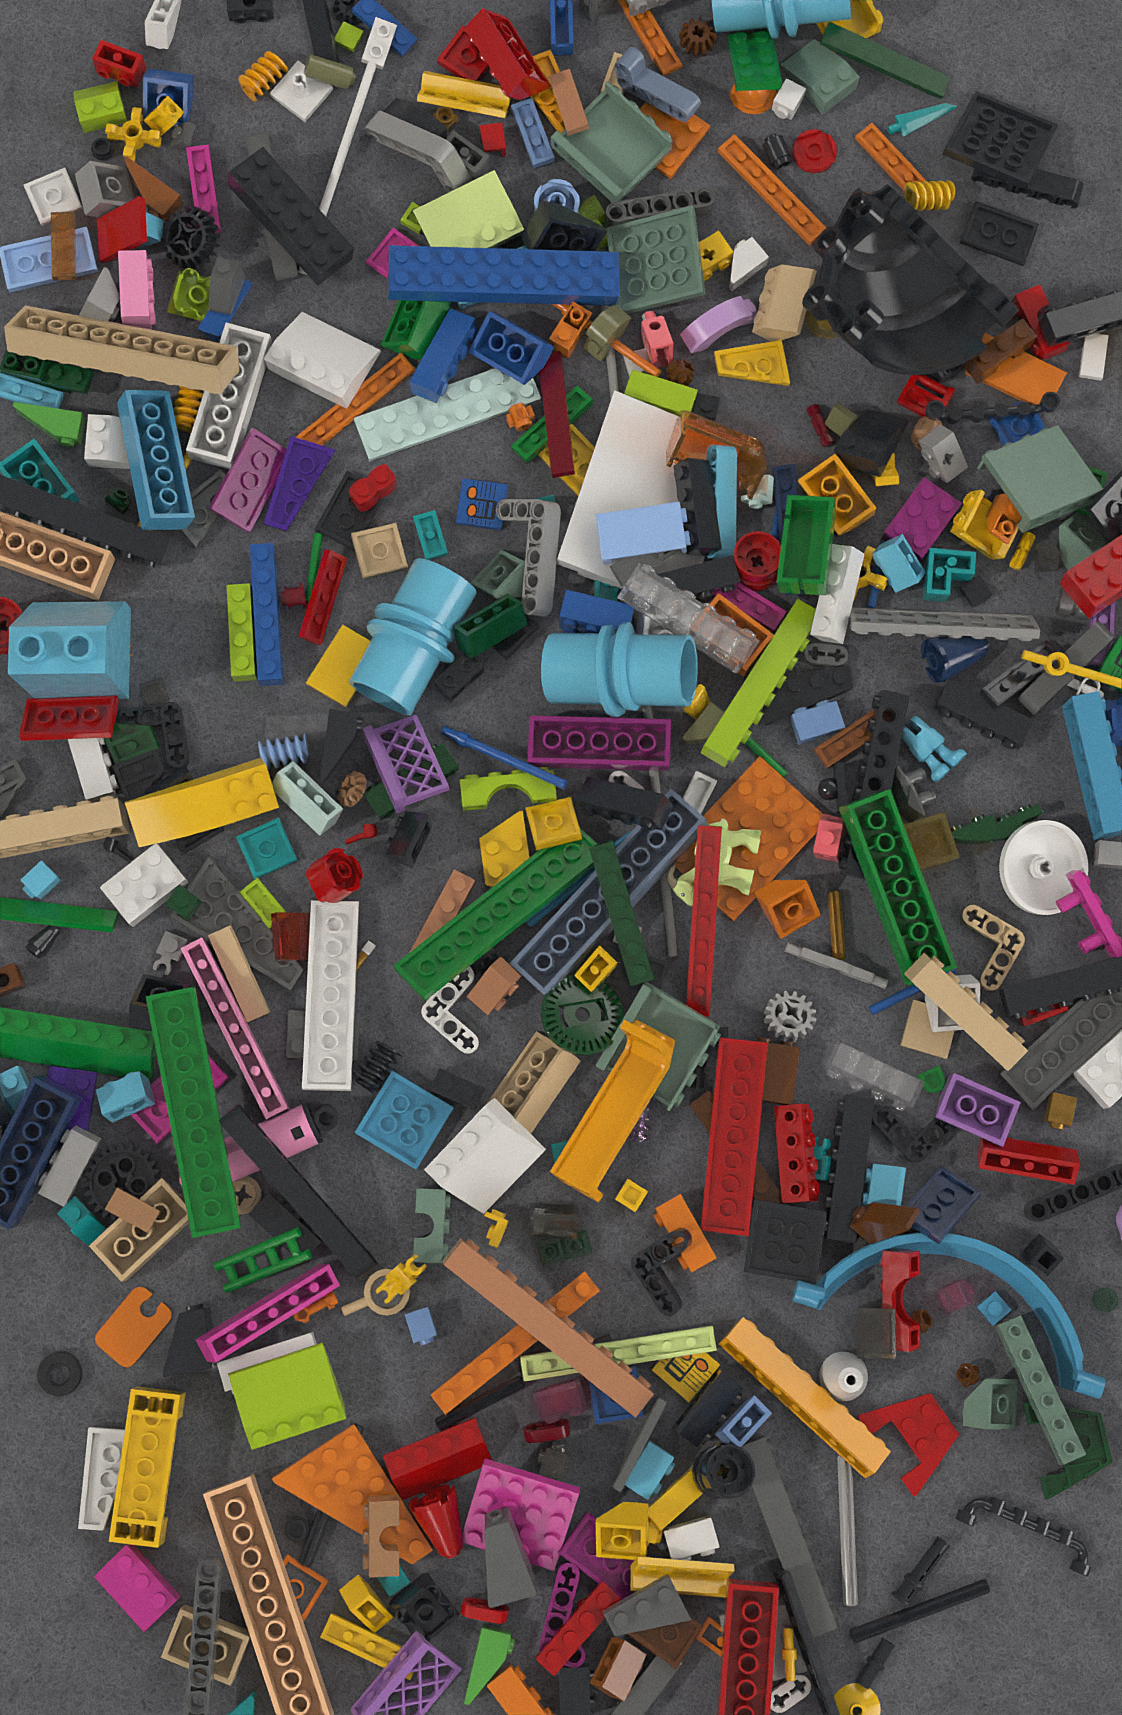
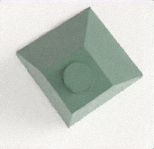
[1059,513,1109,570]
[471,550,525,598]
[962,1378,1018,1429]

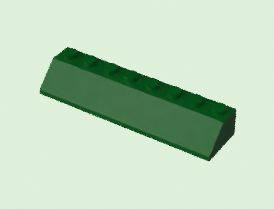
[0,1007,156,1081]

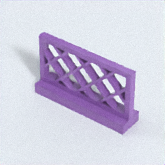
[363,715,449,813]
[350,1631,462,1715]

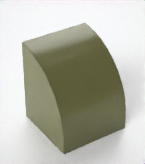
[825,402,858,436]

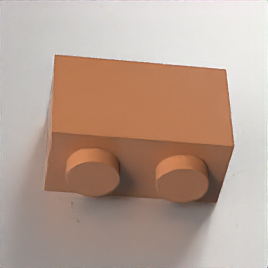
[467,957,522,1015]

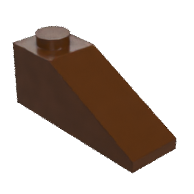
[849,1202,920,1244]

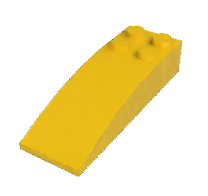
[124,758,279,847]

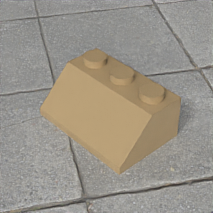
[752,265,817,342]

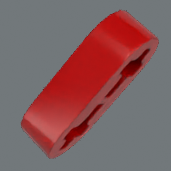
[461,1597,509,1624]

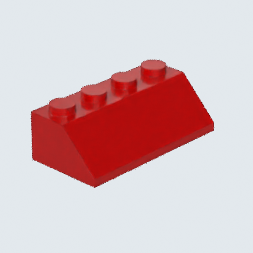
[465,8,551,100]
[383,1416,493,1500]

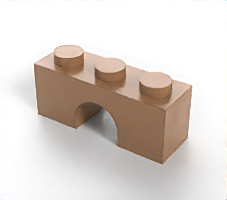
[362,1495,399,1578]

